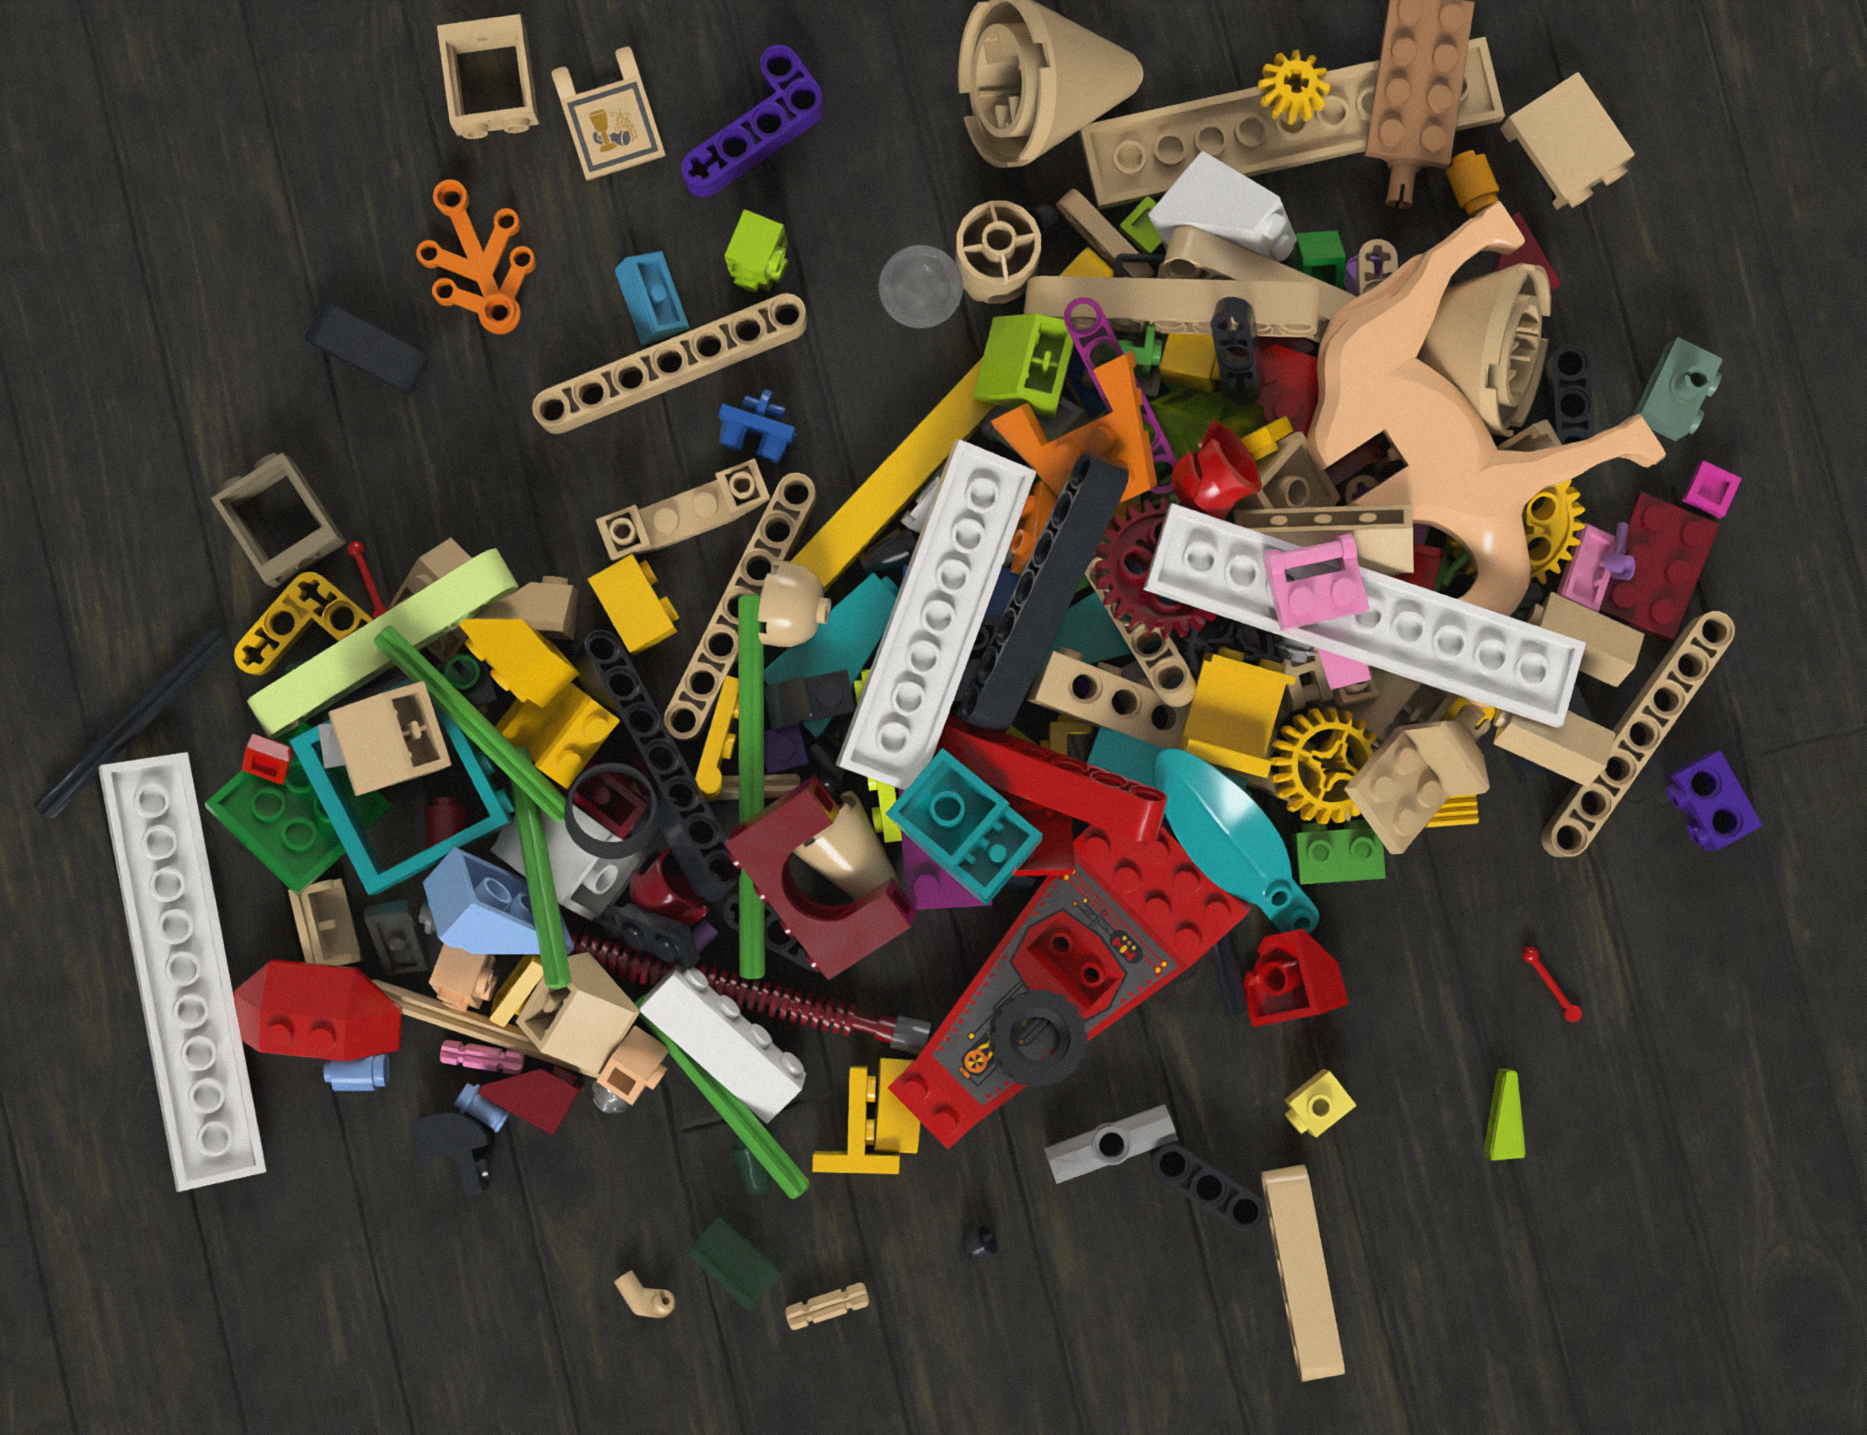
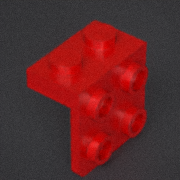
[987,784,1075,876]

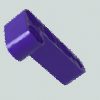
[681,45,823,197]

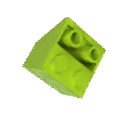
[973,313,1078,419]

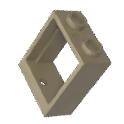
[211,452,346,588]

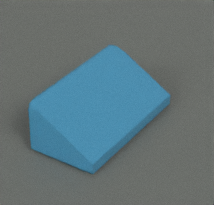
[615,251,689,345]

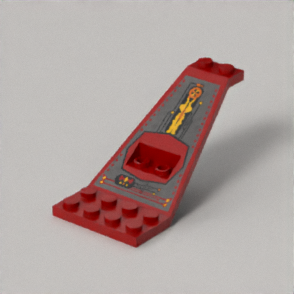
[887,819,1252,1149]

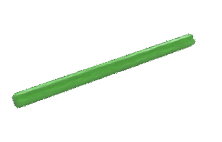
[738,595,765,979]

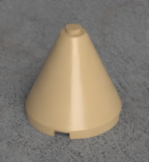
[958,0,1143,168]
[1416,263,1551,437]

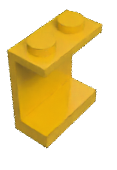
[1177,647,1297,778]
[495,682,620,789]

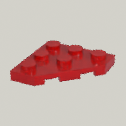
[1239,344,1383,442]

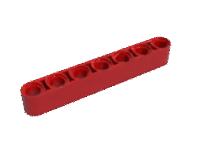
[931,712,1168,842]

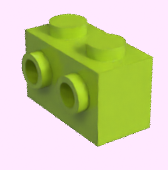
[724,209,788,292]

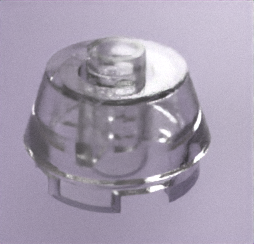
[879,245,963,328]

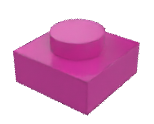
[1682,461,1742,519]

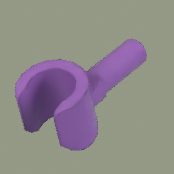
[1603,523,1635,580]

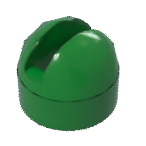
[444,653,480,689]

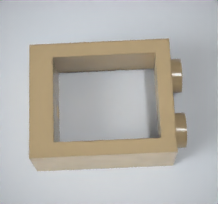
[437,14,539,139]

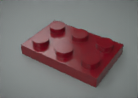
[1598,492,1720,642]

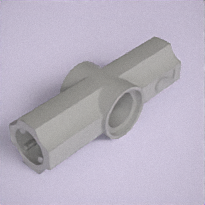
[1044,1104,1178,1184]

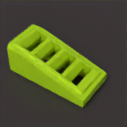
[1483,1068,1526,1160]

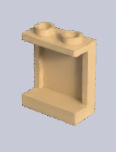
[1500,72,1635,210]

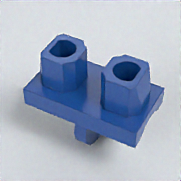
[718,389,797,464]

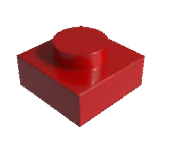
[242,734,294,785]

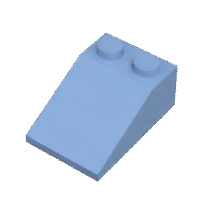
[423,847,574,954]

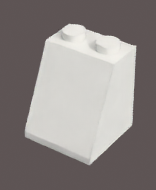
[1148,150,1297,262]
[491,795,648,921]

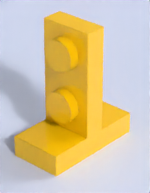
[813,1066,900,1174]

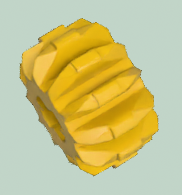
[1257,49,1330,125]

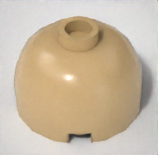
[758,560,831,647]

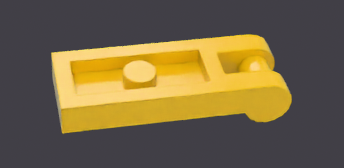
[696,675,739,801]

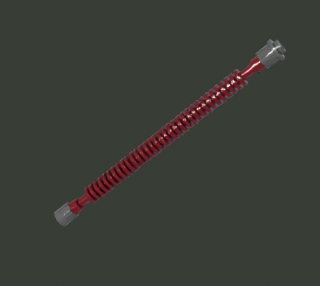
[419,898,931,1055]

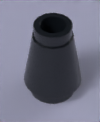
[859,527,918,577]

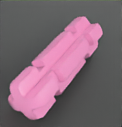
[440,1040,525,1075]

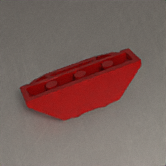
[233,959,402,1061]

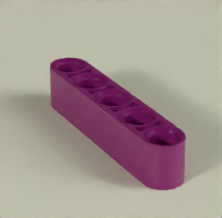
[1064,297,1178,494]

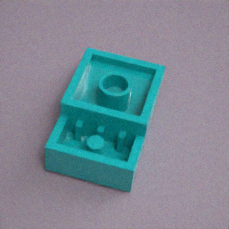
[886,748,1043,906]

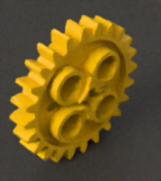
[1446,479,1585,584]

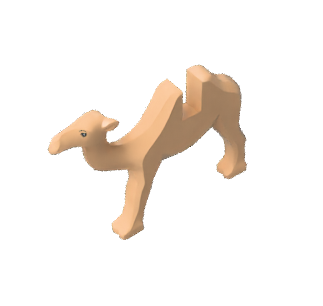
[1307,201,1666,708]

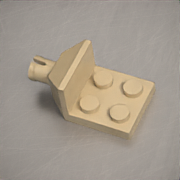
[1344,705,1491,854]

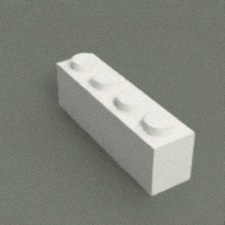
[639,964,807,1124]

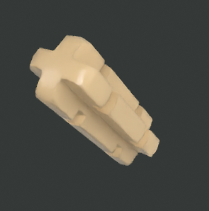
[785,1283,869,1330]

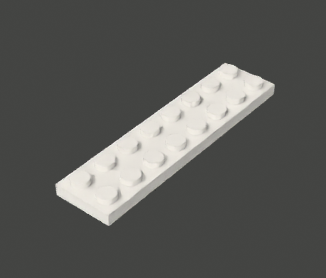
[836,439,1037,791]

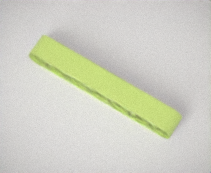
[247,548,519,739]

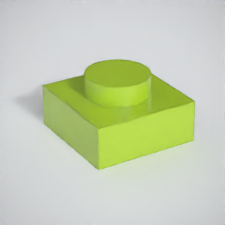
[1118,195,1162,254]

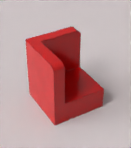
[1389,543,1444,591]

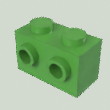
[1290,820,1386,884]

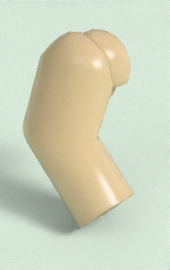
[614,1270,675,1318]

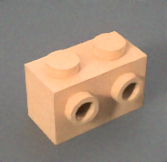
[429,944,497,1012]

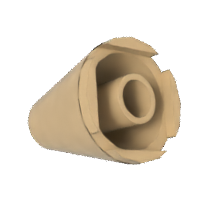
[793,791,901,900]

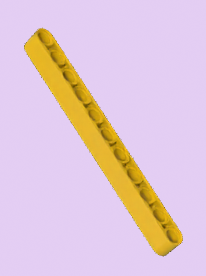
[790,247,1114,593]

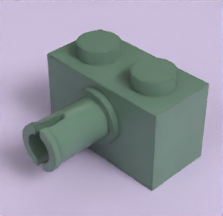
[1632,337,1723,441]

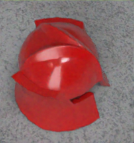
[1171,420,1262,521]

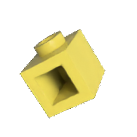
[1284,1069,1357,1137]

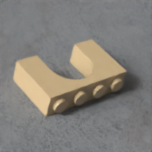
[1493,592,1644,787]

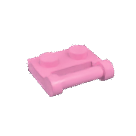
[1263,533,1370,631]

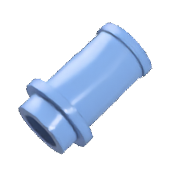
[454,1083,510,1132]

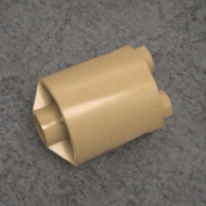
[956,201,1041,304]

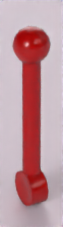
[348,541,389,619]
[1522,946,1582,1022]

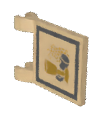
[552,47,666,181]

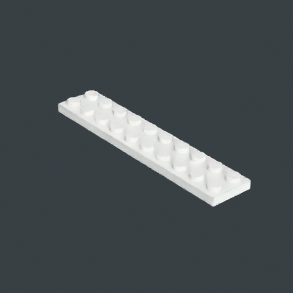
[1143,503,1586,728]
[99,752,266,1192]

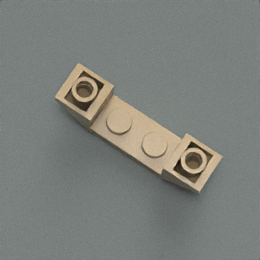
[596,459,770,560]

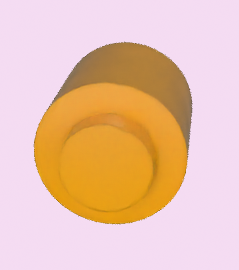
[1445,150,1500,217]

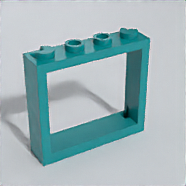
[289,673,515,895]

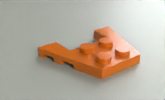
[991,350,1157,503]

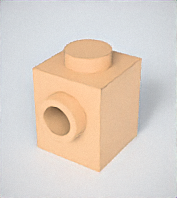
[597,1025,670,1105]

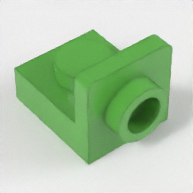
[1098,325,1162,379]

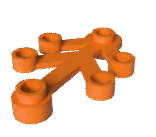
[416,179,537,334]

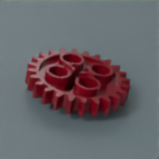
[1093,498,1218,639]

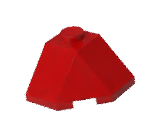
[1243,929,1349,1027]

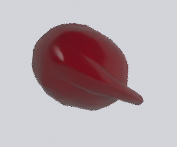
[630,848,708,926]

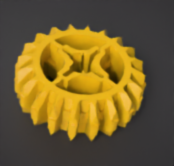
[1269,707,1378,824]

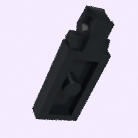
[592,903,700,969]

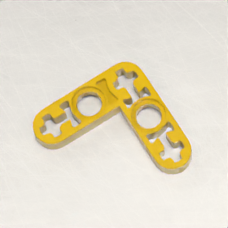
[234,572,374,675]

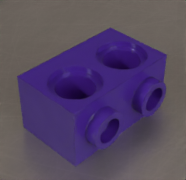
[1664,751,1763,851]

